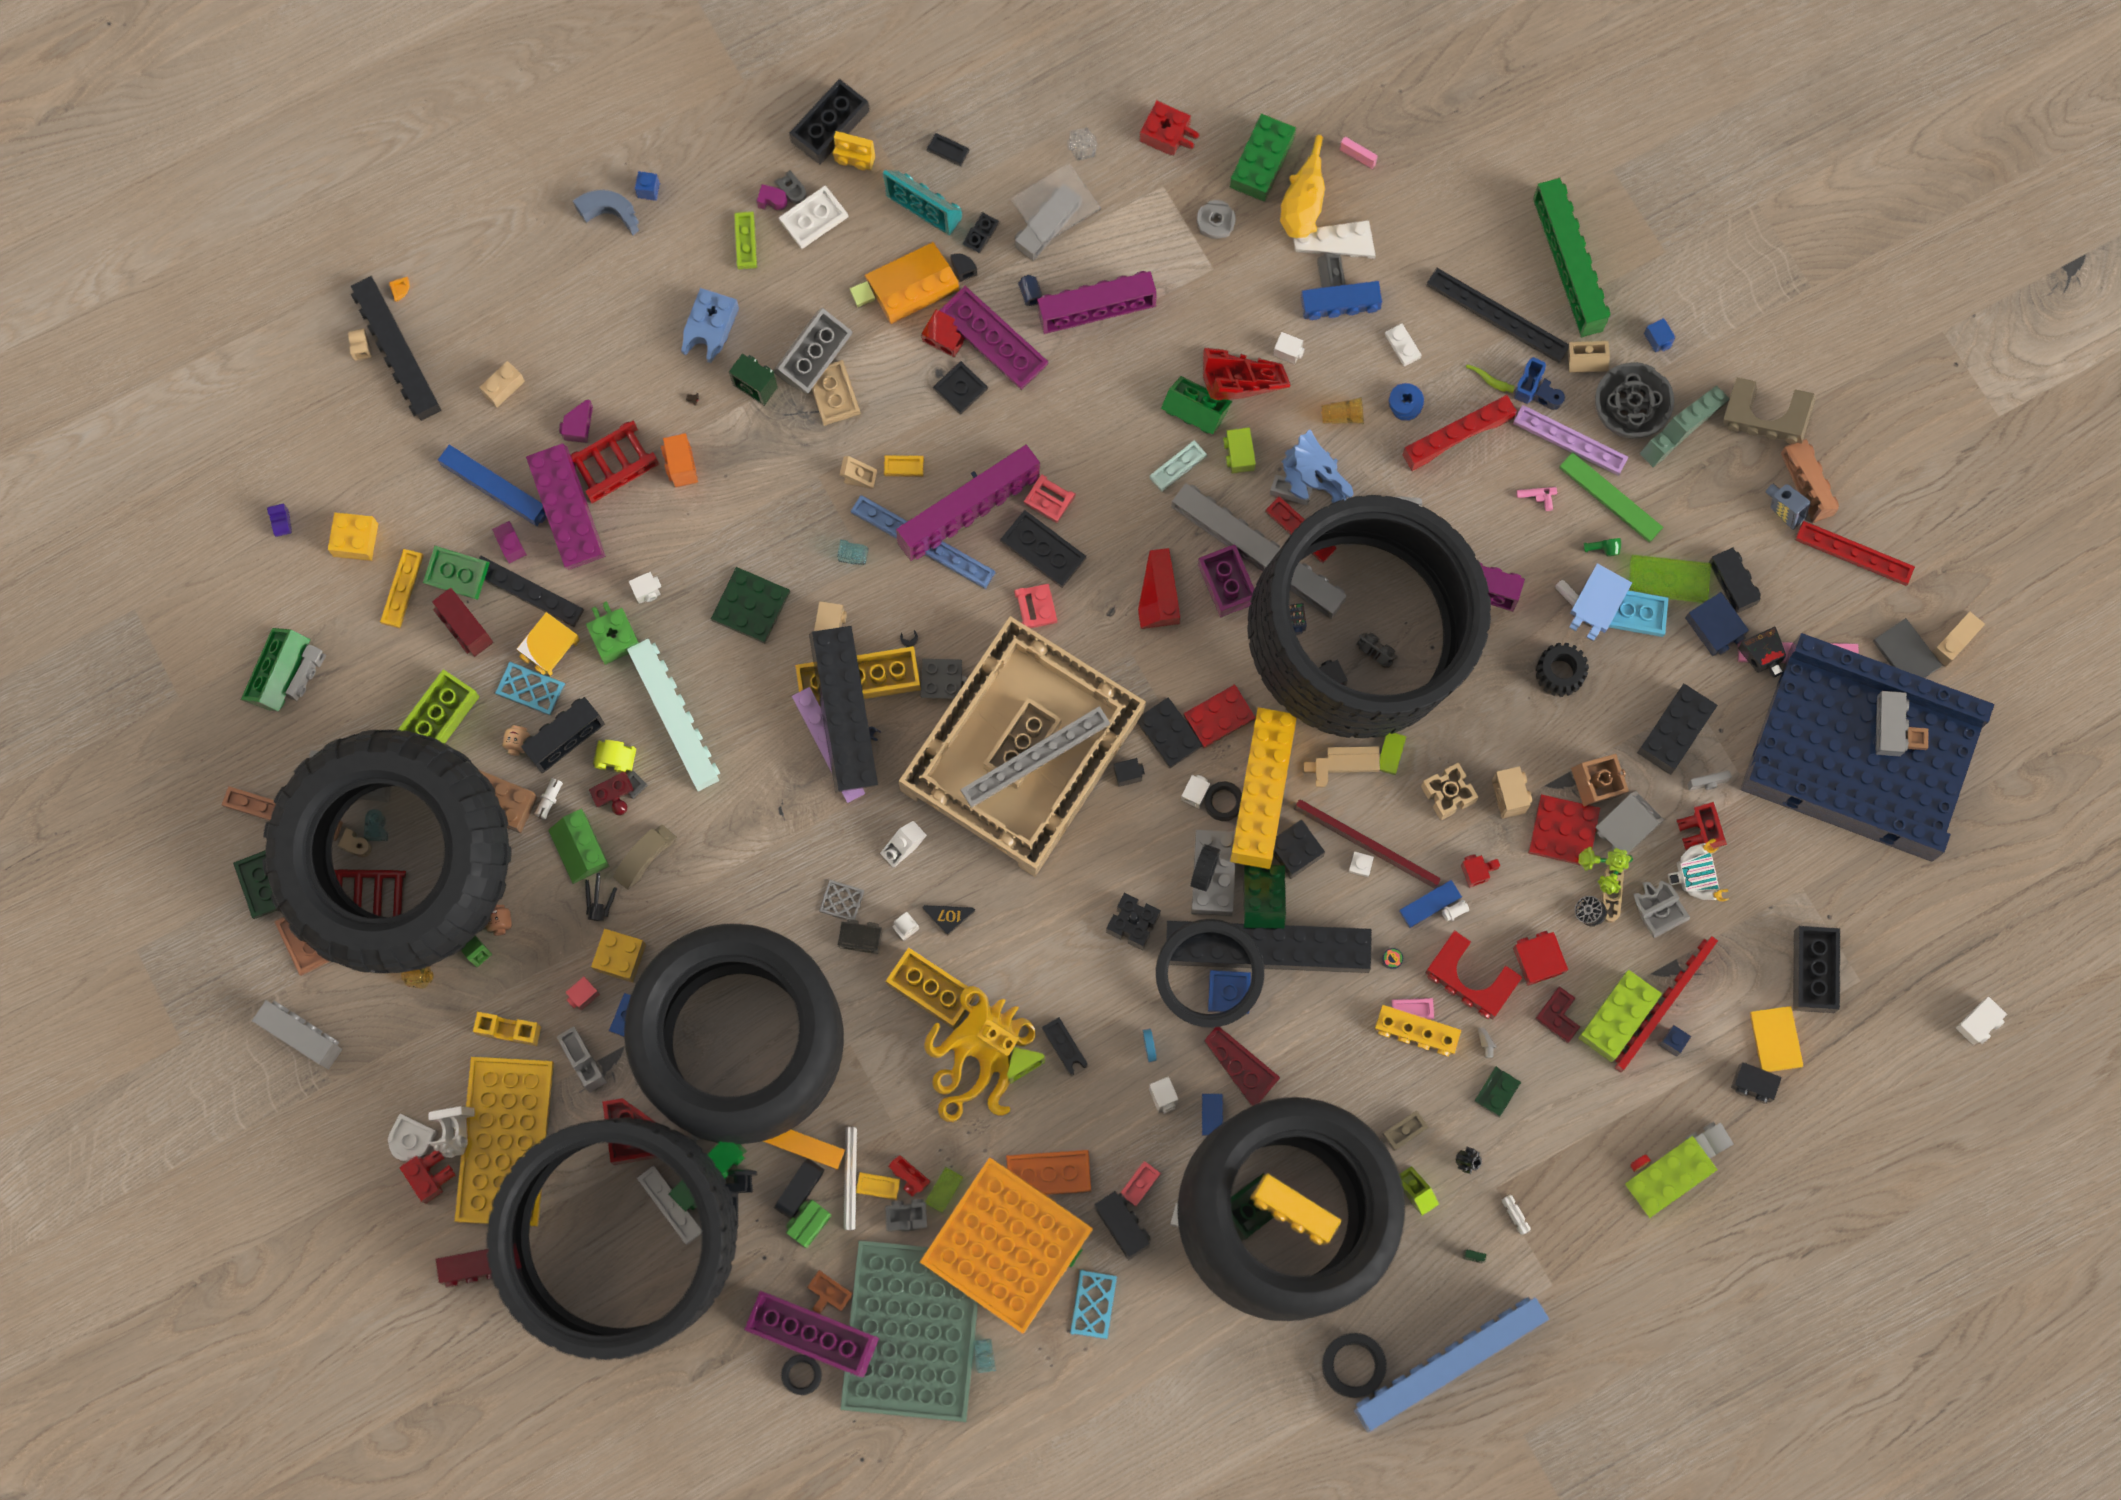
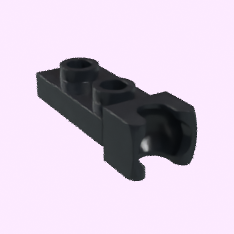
[1042,1017,1088,1076]

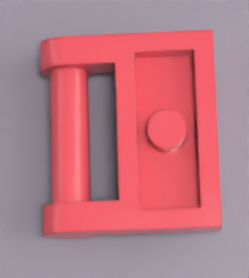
[1024,475,1076,523]
[1014,583,1057,629]

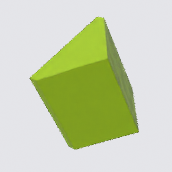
[1007,1047,1045,1084]

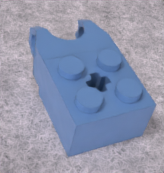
[681,288,739,363]

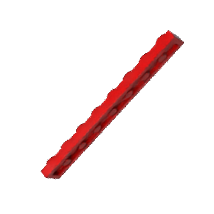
[1615,936,1718,1073]

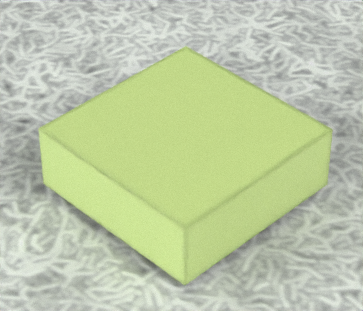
[850,281,875,307]

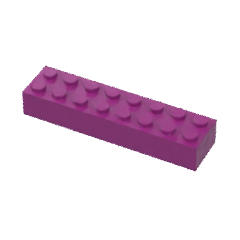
[896,444,1040,561]

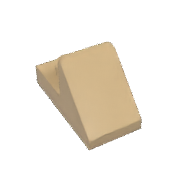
[840,456,877,488]

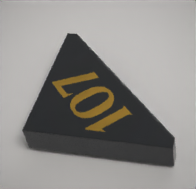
[922,905,975,936]

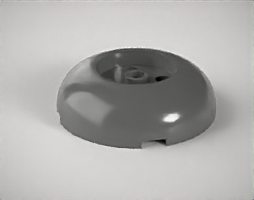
[1595,362,1674,439]

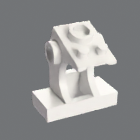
[428,1106,475,1158]

